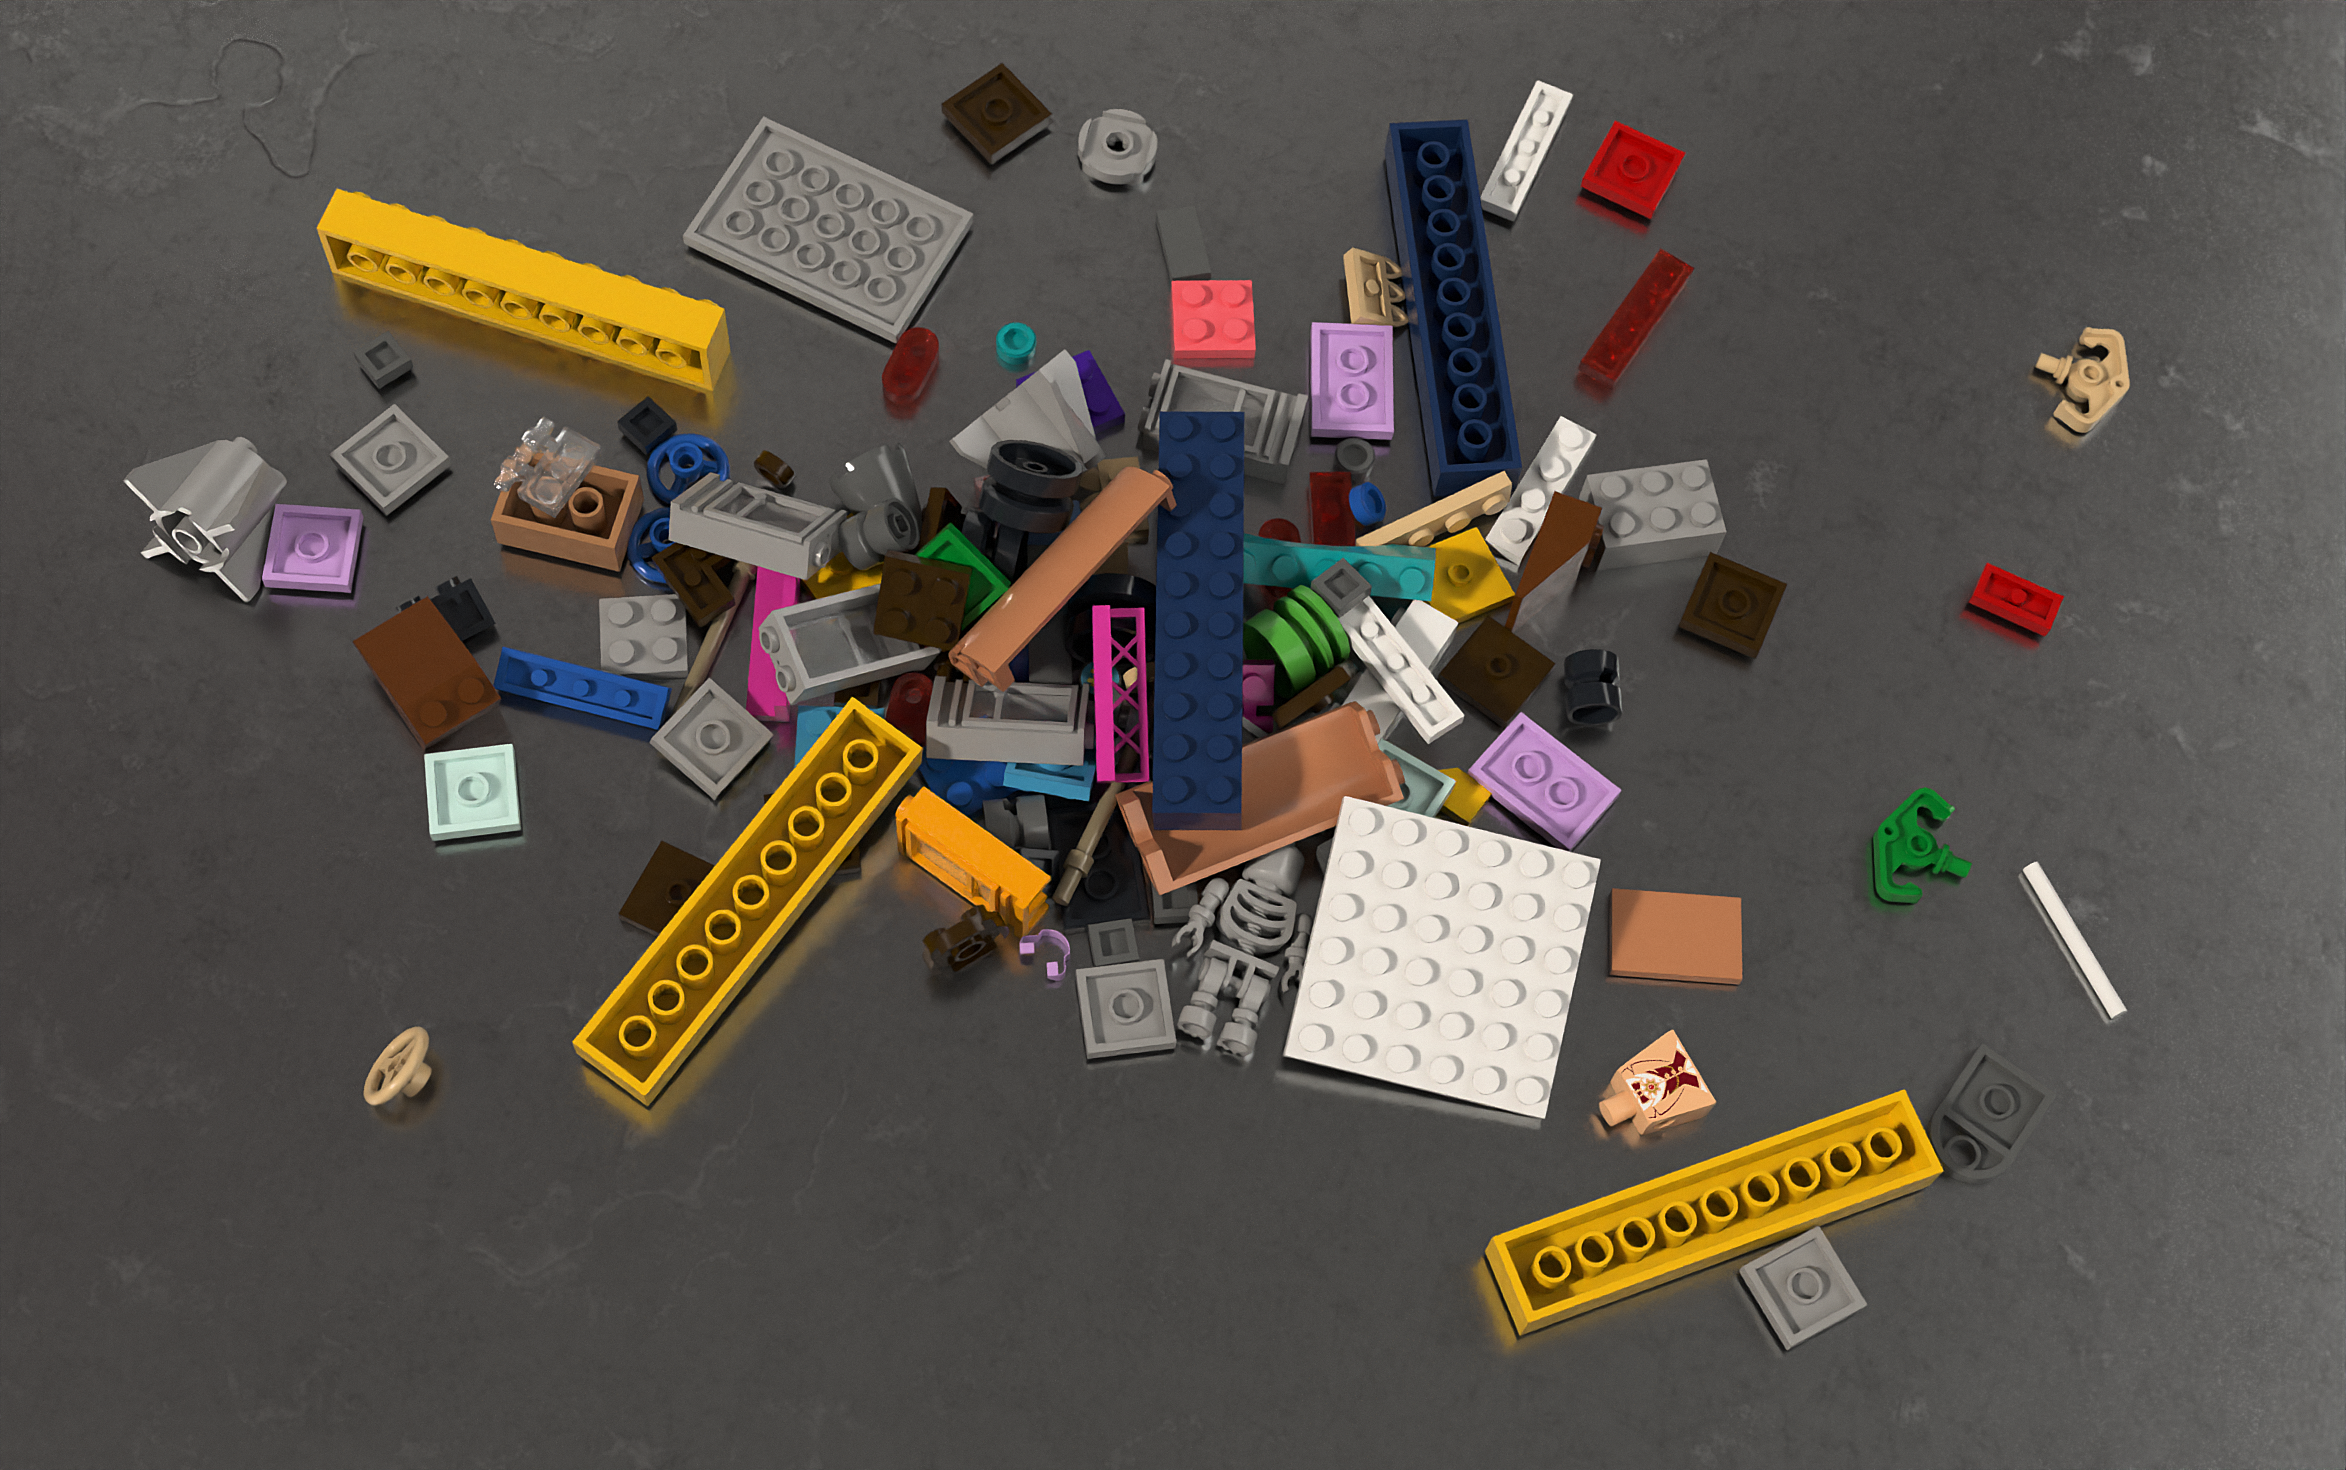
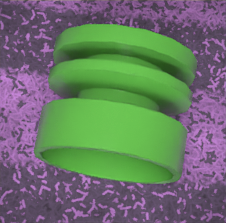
[1243,585,1351,699]

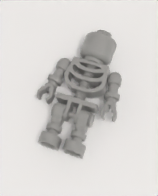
[1172,842,1314,1056]

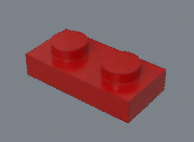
[1968,563,2064,637]

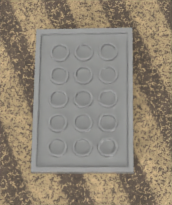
[683,117,973,344]

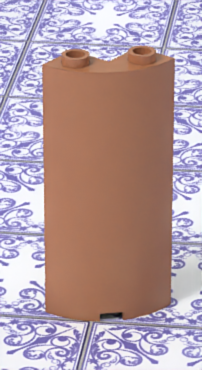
[949,467,1177,692]
[1115,701,1405,896]

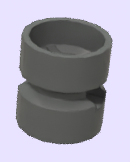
[838,498,920,570]
[982,794,1049,850]

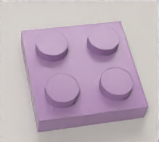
[262,504,364,593]

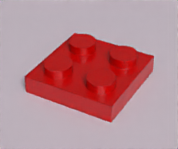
[1580,120,1686,219]

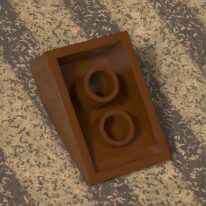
[1505,491,1605,633]
[352,596,501,751]

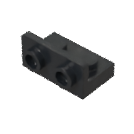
[396,576,496,641]

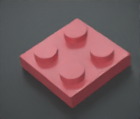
[1171,280,1256,359]

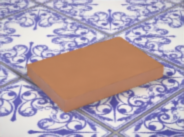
[1609,888,1742,985]

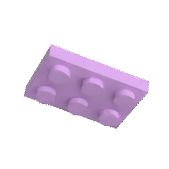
[1310,322,1394,440]
[1467,712,1622,852]

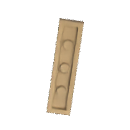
[1356,471,1512,547]

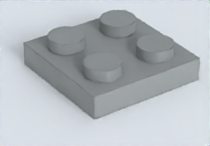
[329,404,452,516]
[599,594,689,680]
[649,678,774,800]
[1075,959,1176,1059]
[1739,1226,1867,1350]

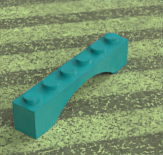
[1244,533,1436,601]

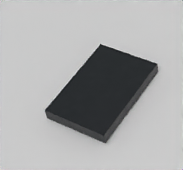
[1046,802,1151,935]

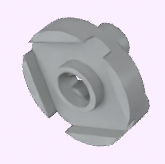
[1078,109,1157,185]

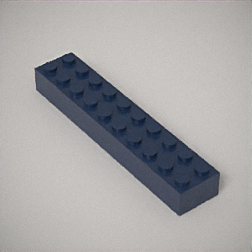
[1384,119,1522,496]
[1152,411,1245,831]

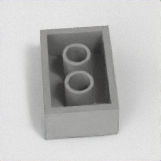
[1579,459,1726,571]

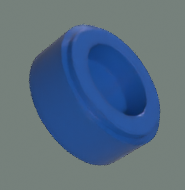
[1349,482,1386,526]

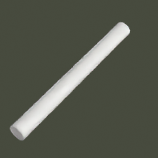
[2023,862,2127,1019]

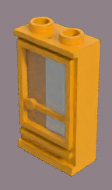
[895,786,1051,939]

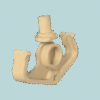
[2035,327,2130,433]

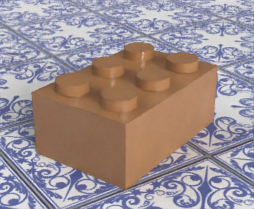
[491,447,644,572]

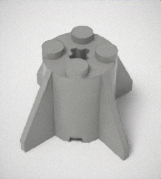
[949,349,1107,474]
[123,437,287,602]

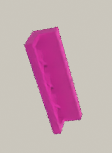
[746,566,801,722]
[1092,605,1149,784]

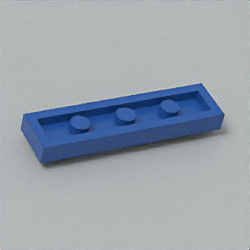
[493,647,672,730]

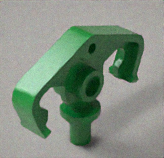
[1873,787,1972,904]

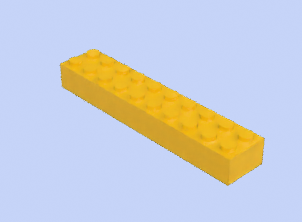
[317,189,730,391]
[572,697,923,1107]
[1485,1089,1944,1336]

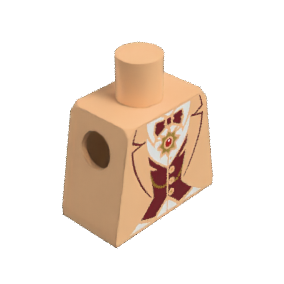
[1599,1030,1716,1135]

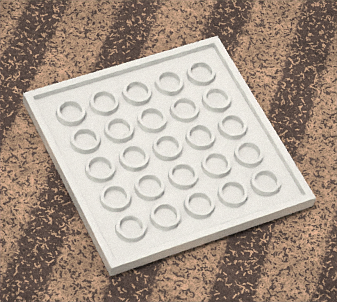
[1283,796,1601,1119]

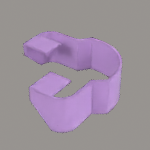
[1019,929,1070,981]

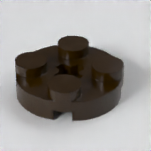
[922,905,1009,976]

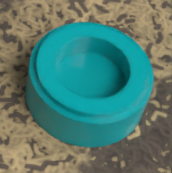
[996,322,1037,365]

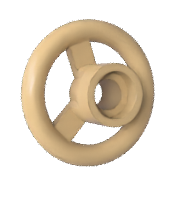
[364,1027,432,1105]

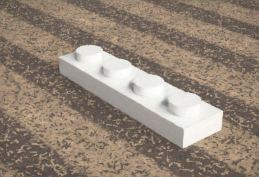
[1480,80,1573,222]
[1485,416,1597,566]
[1336,596,1465,744]

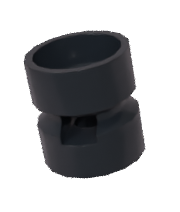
[1564,649,1623,726]

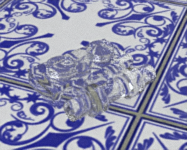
[494,417,603,518]

